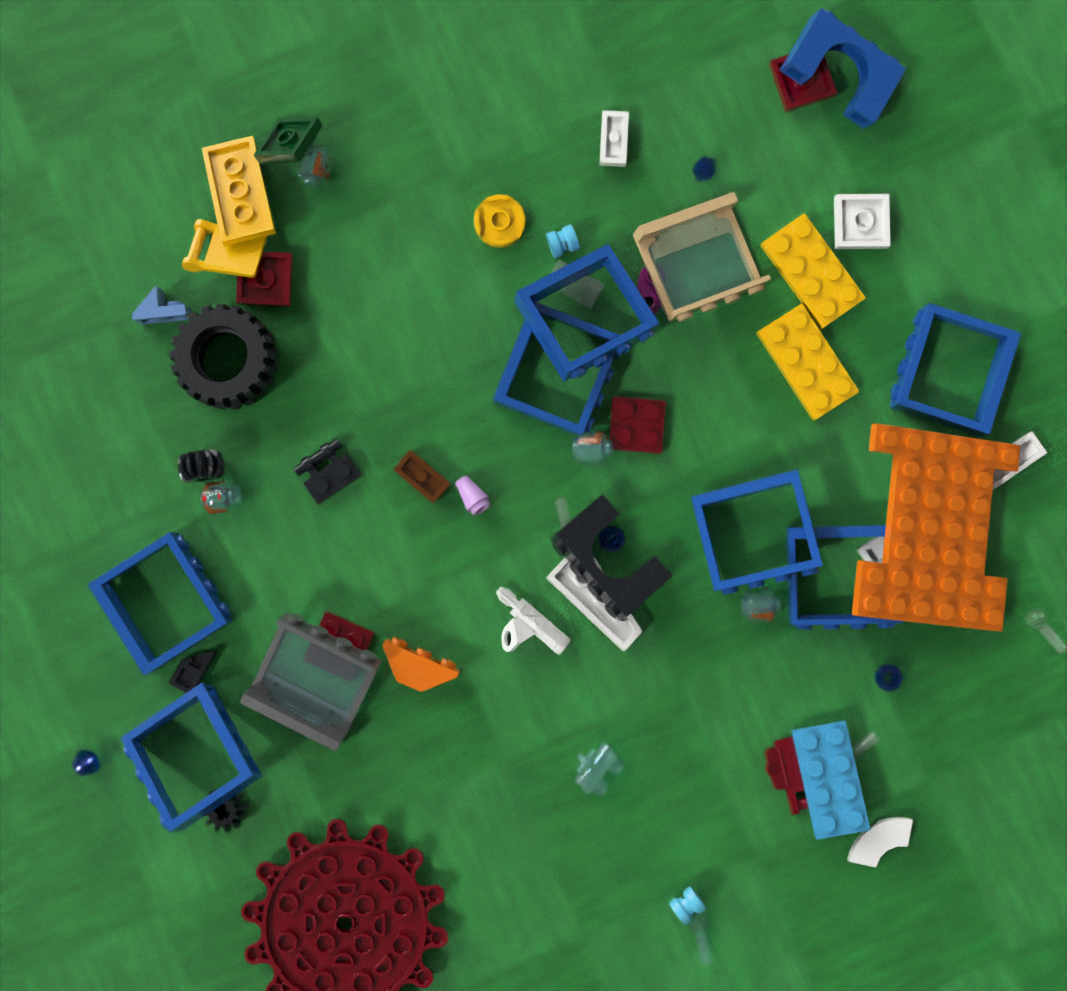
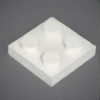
[834,194,890,249]

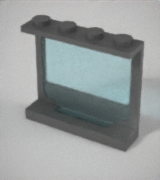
[240,612,382,752]

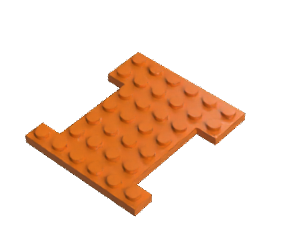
[852,423,1021,632]

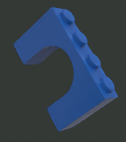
[780,8,906,129]

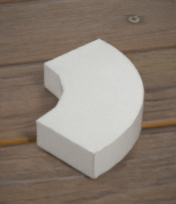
[847,817,913,867]

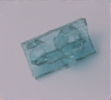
[575,742,624,795]

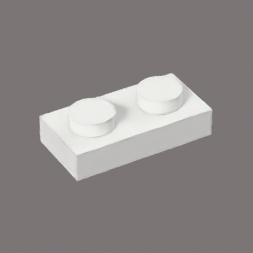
[599,111,629,167]

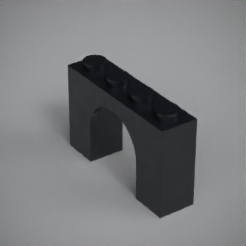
[550,494,672,620]

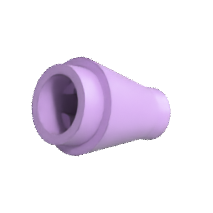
[455,475,491,516]

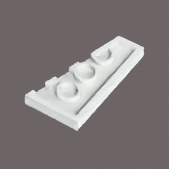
[546,557,642,651]

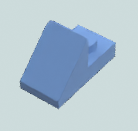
[132,286,192,325]

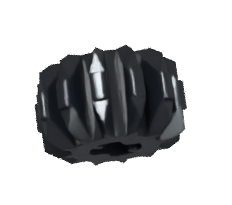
[177,449,225,483]
[205,786,249,833]

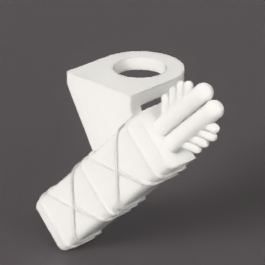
[496,587,571,655]

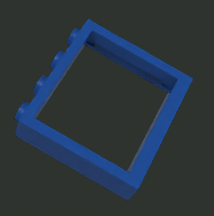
[514,244,659,382]
[493,302,620,437]
[890,303,1021,437]
[691,469,824,595]
[786,525,903,630]
[87,532,233,676]
[121,683,263,832]

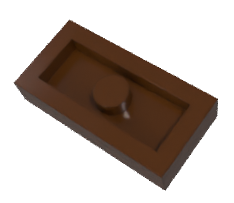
[393,450,451,504]

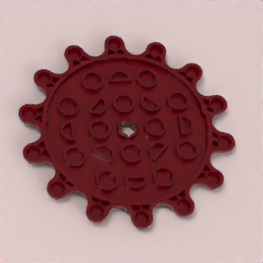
[241,819,448,991]

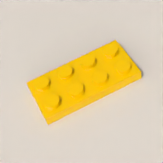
[202,136,276,246]
[760,213,866,330]
[756,304,860,421]

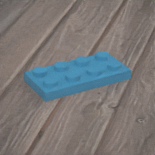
[791,720,871,840]

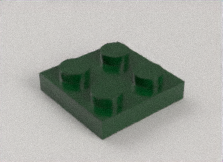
[254,117,323,163]

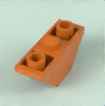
[382,637,460,692]

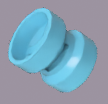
[546,224,580,258]
[669,886,707,925]

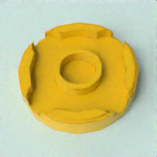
[474,194,526,248]

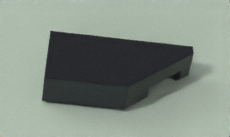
[168,650,218,693]

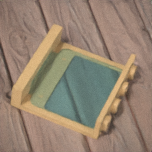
[633,192,771,322]

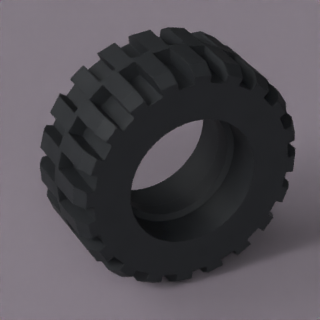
[169,304,279,410]

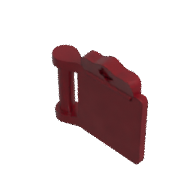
[764,736,808,816]

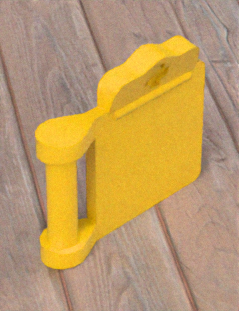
[182,219,267,278]

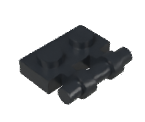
[293,438,363,505]

